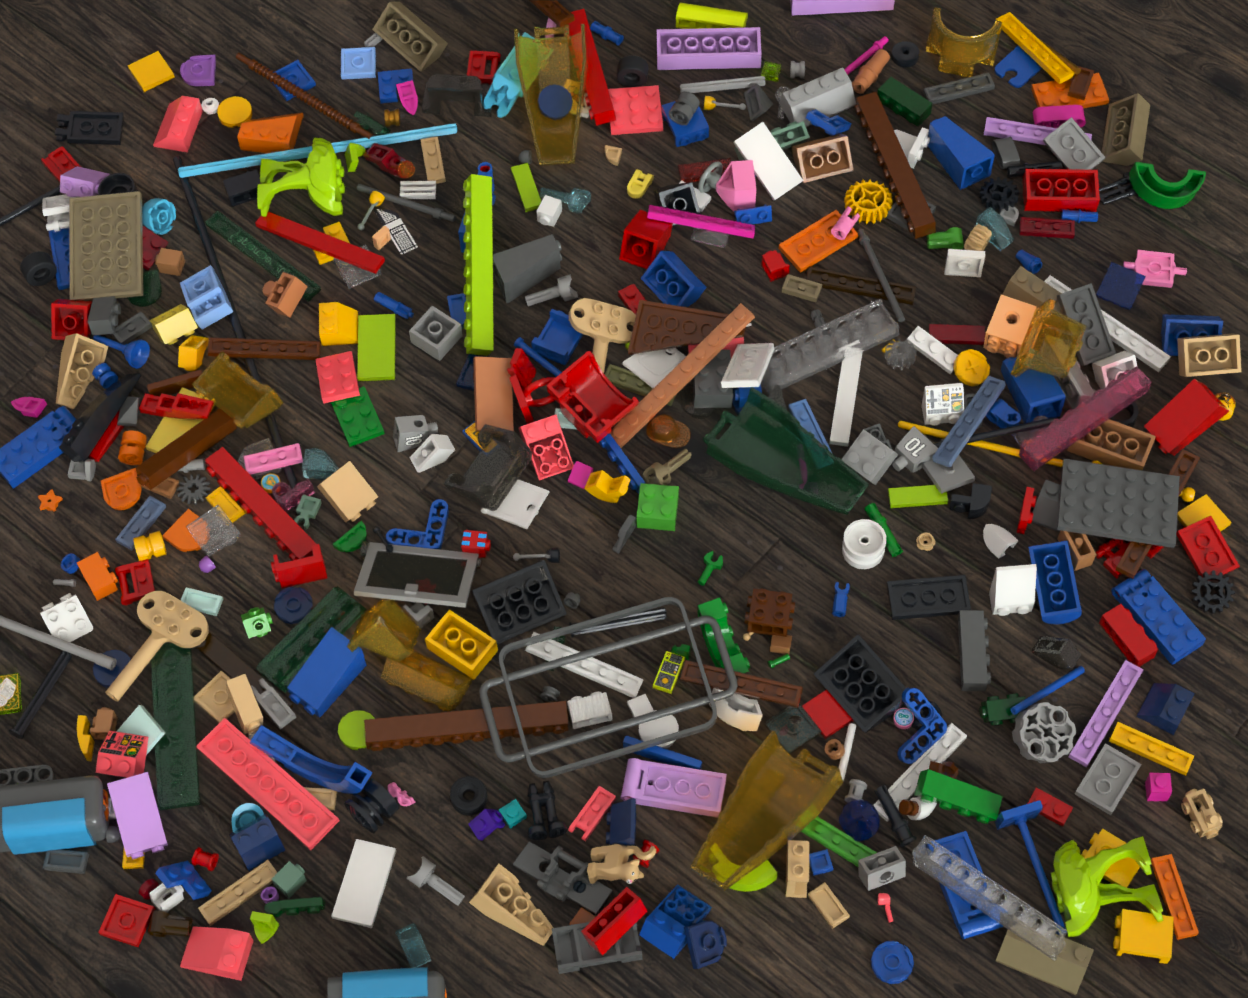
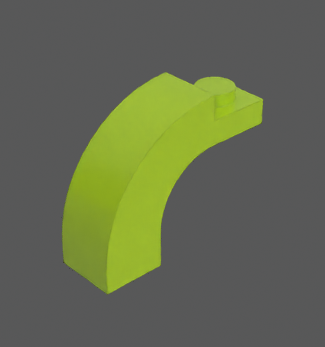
[706,842,777,892]

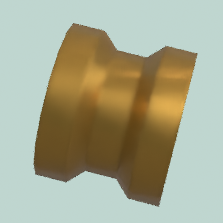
[384,109,400,127]

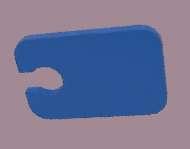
[994,45,1042,88]

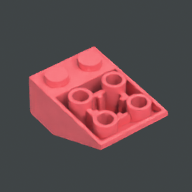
[518,415,574,480]

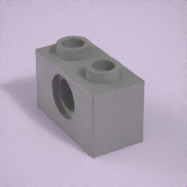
[858,846,906,891]

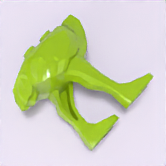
[257,138,345,217]
[1051,836,1163,937]

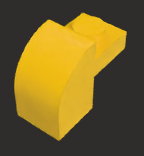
[584,470,631,503]

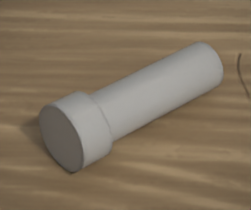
[53,579,76,587]

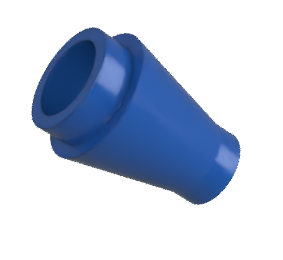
[1016,249,1043,274]

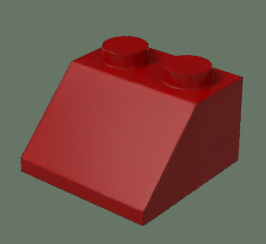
[51,299,93,340]

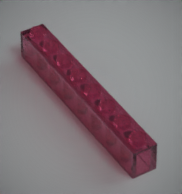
[1019,366,1152,471]

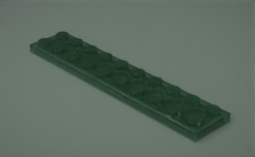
[150,630,200,810]

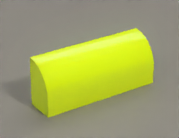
[676,3,748,29]

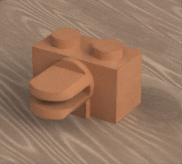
[263,272,308,318]

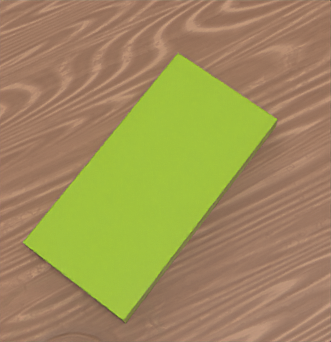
[357,314,396,381]

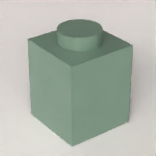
[272,861,307,898]

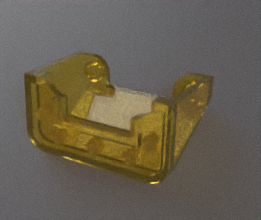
[192,351,283,429]

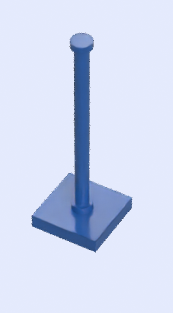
[994,800,1067,936]

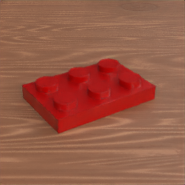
[1176,516,1240,581]

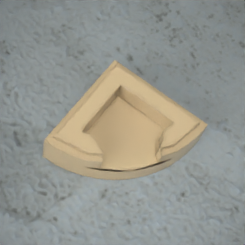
[605,145,622,166]

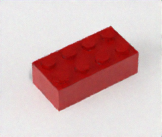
[1023,169,1100,212]

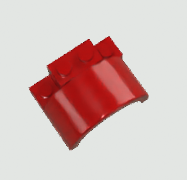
[546,351,639,443]

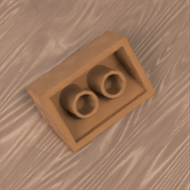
[791,133,854,183]

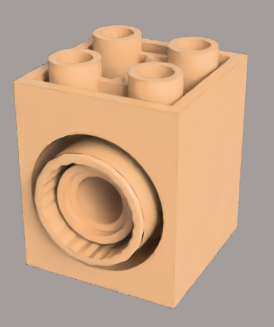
[983,295,1037,358]

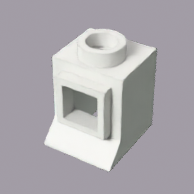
[149,883,184,913]

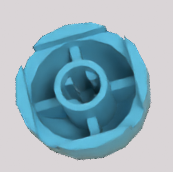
[142,198,176,235]

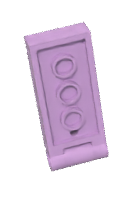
[621,758,727,818]

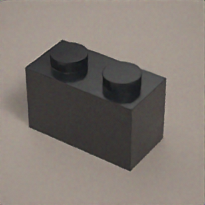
[223,169,262,207]

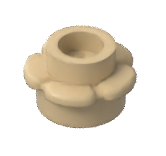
[916,533,935,551]

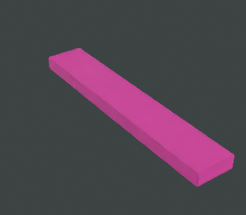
[647,205,755,239]

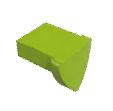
[345,143,366,172]
[250,911,279,944]

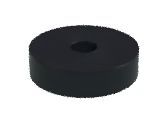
[891,41,920,67]

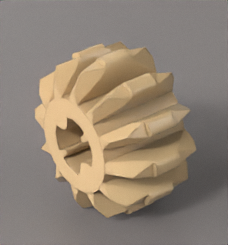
[964,224,992,251]

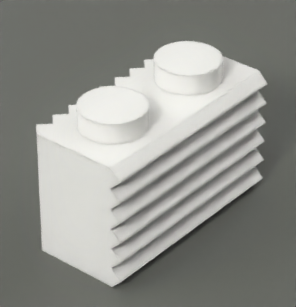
[567,691,612,729]

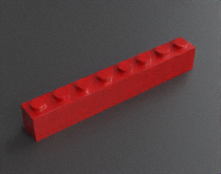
[564,8,616,126]
[205,447,317,561]

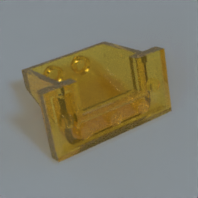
[1011,298,1086,378]
[347,599,421,662]

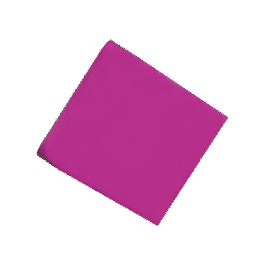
[568,461,593,489]

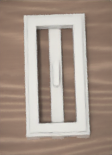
[400,181,436,199]

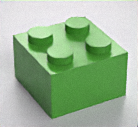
[637,483,679,531]

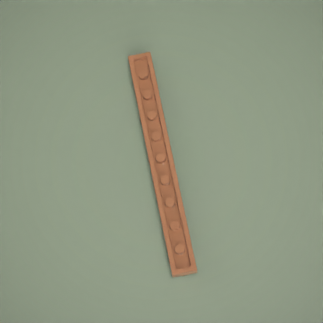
[610,303,755,448]

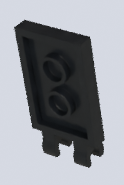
[55,111,124,145]

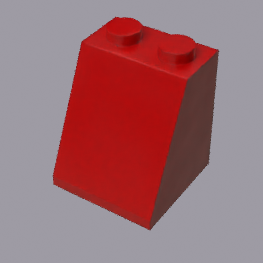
[619,210,673,269]

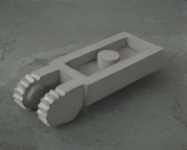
[251,678,296,730]

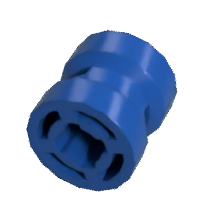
[92,363,118,389]

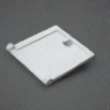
[622,348,686,389]
[481,472,549,529]

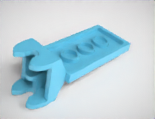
[483,32,554,118]

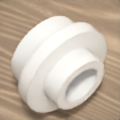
[201,98,219,115]

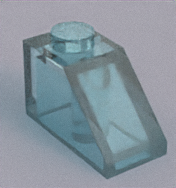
[976,207,1014,251]
[302,448,340,480]

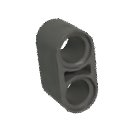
[992,136,1020,170]

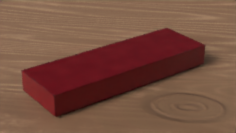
[1019,217,1075,239]
[928,324,985,345]

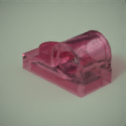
[272,479,315,512]

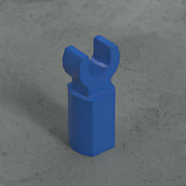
[832,582,850,617]

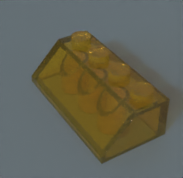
[381,646,473,711]

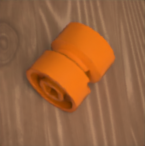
[118,430,147,465]

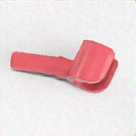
[878,893,894,923]

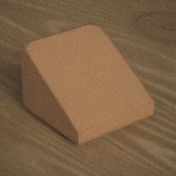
[770,635,792,654]

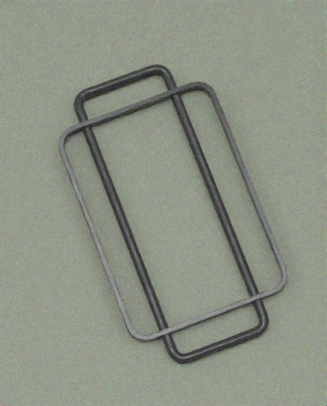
[479,597,738,778]

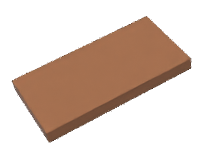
[473,357,514,433]

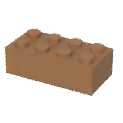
[1067,410,1156,471]

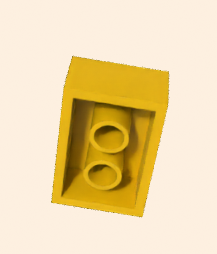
[425,610,498,680]

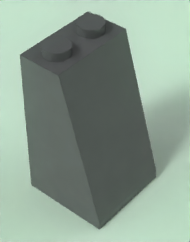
[493,234,562,304]

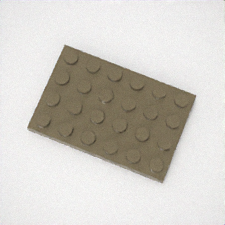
[69,191,143,301]

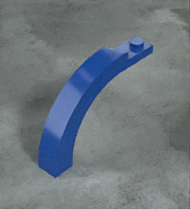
[250,725,373,794]

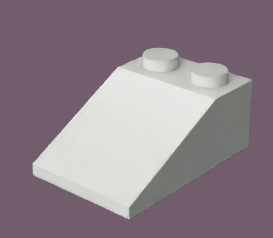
[989,564,1037,616]

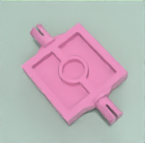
[1123,250,1187,288]

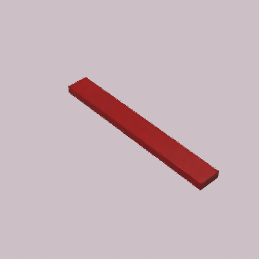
[255,212,385,274]

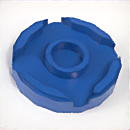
[871,941,914,984]

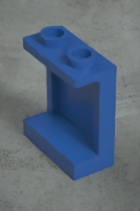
[662,101,709,147]
[531,309,583,365]

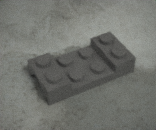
[552,922,643,974]

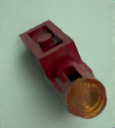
[363,143,415,179]

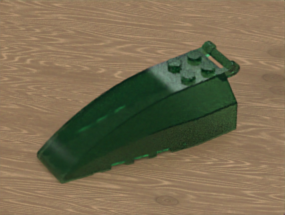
[703,387,869,515]

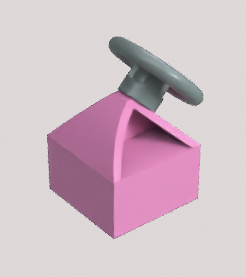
[698,160,756,211]

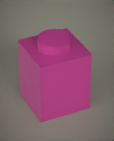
[1145,773,1172,801]

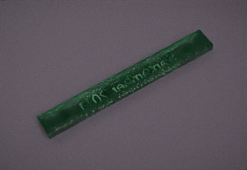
[205,211,321,302]

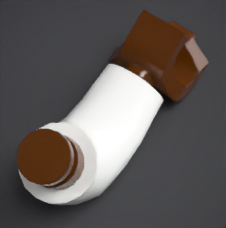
[899,761,958,820]

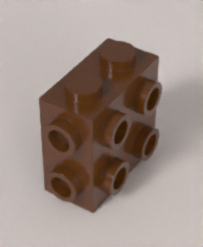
[744,588,795,637]

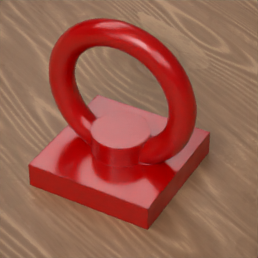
[509,375,555,424]

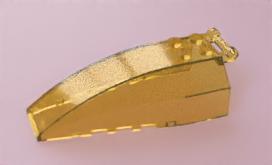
[514,24,588,166]
[690,730,843,891]

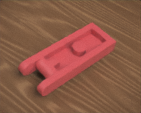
[568,786,616,842]

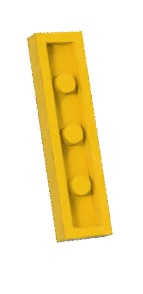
[1109,722,1194,776]

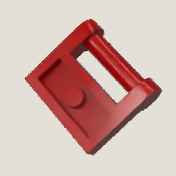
[466,51,501,85]
[115,559,155,605]

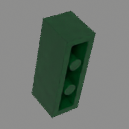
[877,77,933,127]

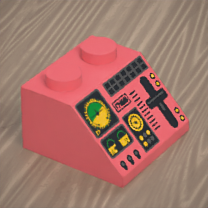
[95,731,149,778]

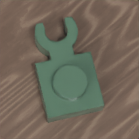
[294,494,322,530]

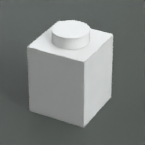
[537,195,562,227]

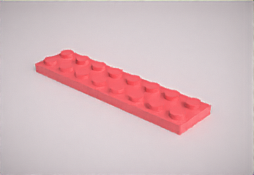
[196,718,340,851]

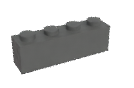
[958,610,991,691]

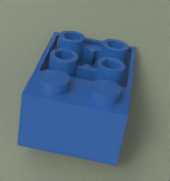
[639,884,712,959]

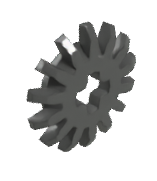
[176,474,211,505]

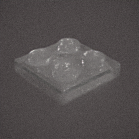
[333,245,382,289]

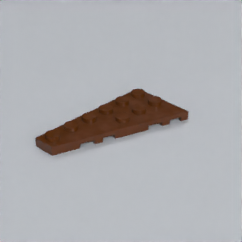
[628,300,746,355]

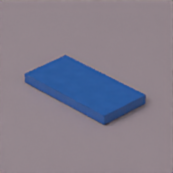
[49,228,70,290]

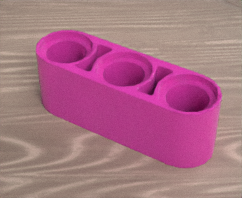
[1033,105,1086,128]

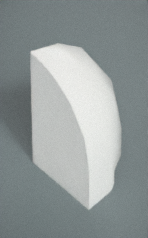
[983,524,1018,559]

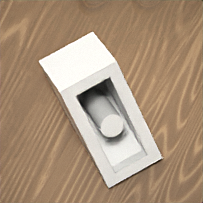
[410,434,455,473]

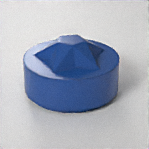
[61,553,81,574]

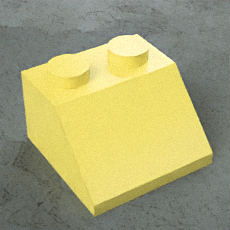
[149,304,198,345]

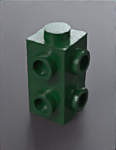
[979,693,1027,726]

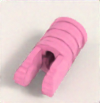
[831,206,860,240]

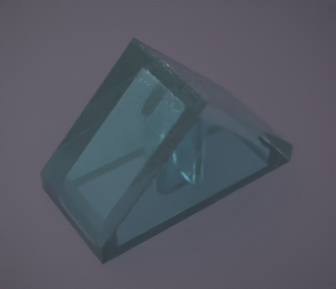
[395,923,431,968]

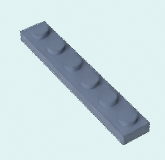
[932,376,1006,468]

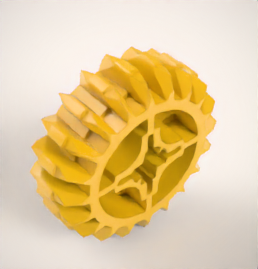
[844,179,893,225]

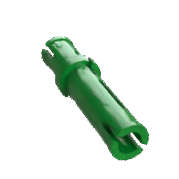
[864,503,903,557]

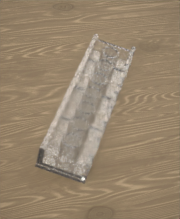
[761,299,900,395]
[912,835,1068,961]

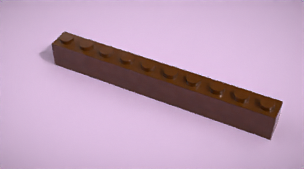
[854,92,936,239]
[364,701,569,751]

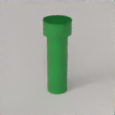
[768,653,790,669]

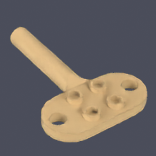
[569,298,636,373]
[105,591,209,702]

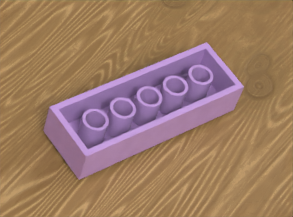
[790,0,895,16]
[657,27,762,70]

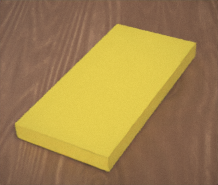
[146,387,216,453]

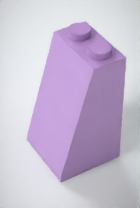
[107,772,168,859]

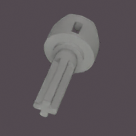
[525,274,578,306]
[407,856,465,906]

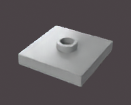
[922,455,975,494]

